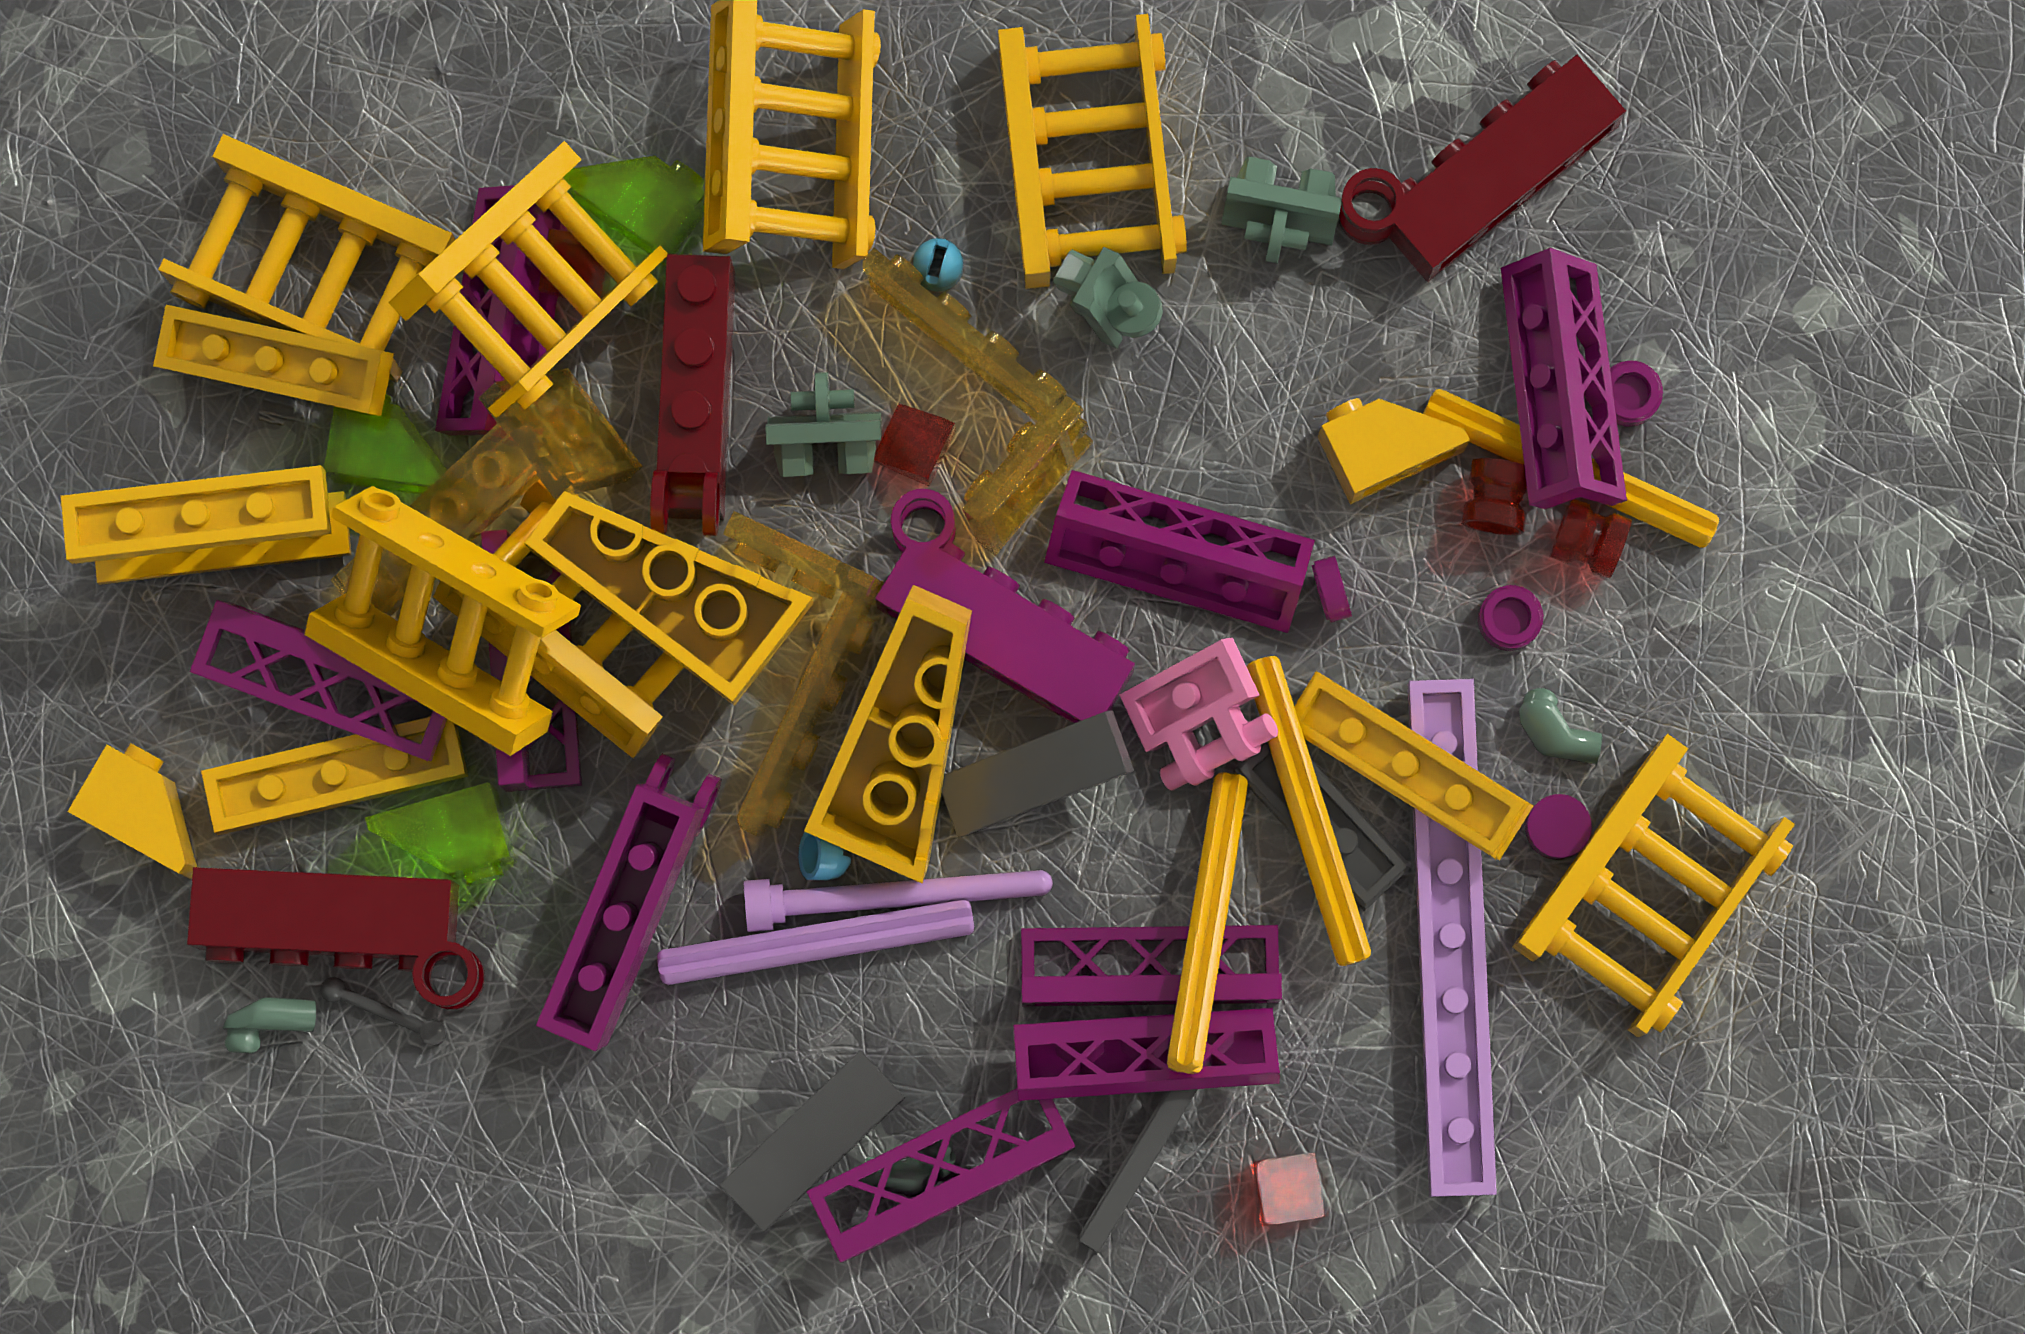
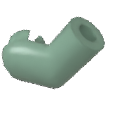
[1519,688,1602,765]
[223,997,316,1053]
[862,1140,956,1196]

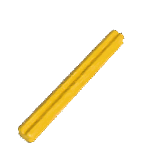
[1423,389,1719,548]
[1246,656,1371,966]
[1167,772,1248,1074]

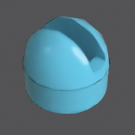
[913,238,963,292]
[798,832,851,880]

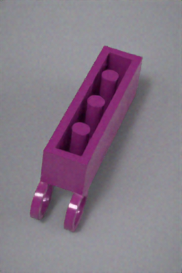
[875,489,1135,724]
[536,753,722,1051]

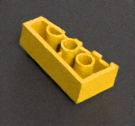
[524,491,813,706]
[804,585,972,884]

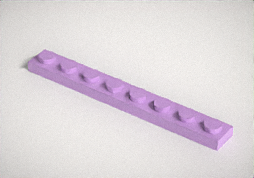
[1407,679,1497,1197]

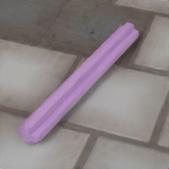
[657,900,974,985]

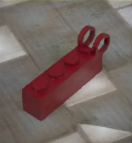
[1338,54,1626,282]
[650,254,736,536]
[187,867,485,1010]

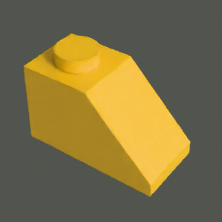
[1318,398,1470,505]
[67,743,197,879]

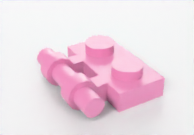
[1119,637,1278,791]

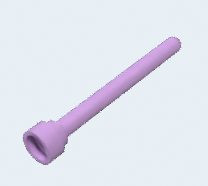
[744,870,1053,932]

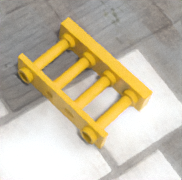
[703,0,881,269]
[998,14,1187,289]
[158,134,456,382]
[388,141,668,418]
[61,465,352,585]
[433,469,684,758]
[304,486,581,756]
[1512,734,1795,1037]

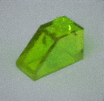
[563,155,705,266]
[324,394,460,500]
[365,782,517,886]

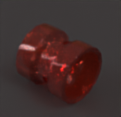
[1461,458,1528,535]
[1550,499,1632,579]

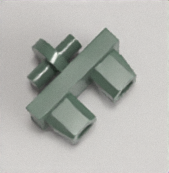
[1221,157,1342,264]
[1053,247,1163,349]
[765,372,882,477]

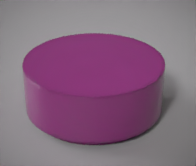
[1610,360,1663,427]
[1311,555,1352,622]
[1478,585,1544,651]
[1525,794,1592,860]

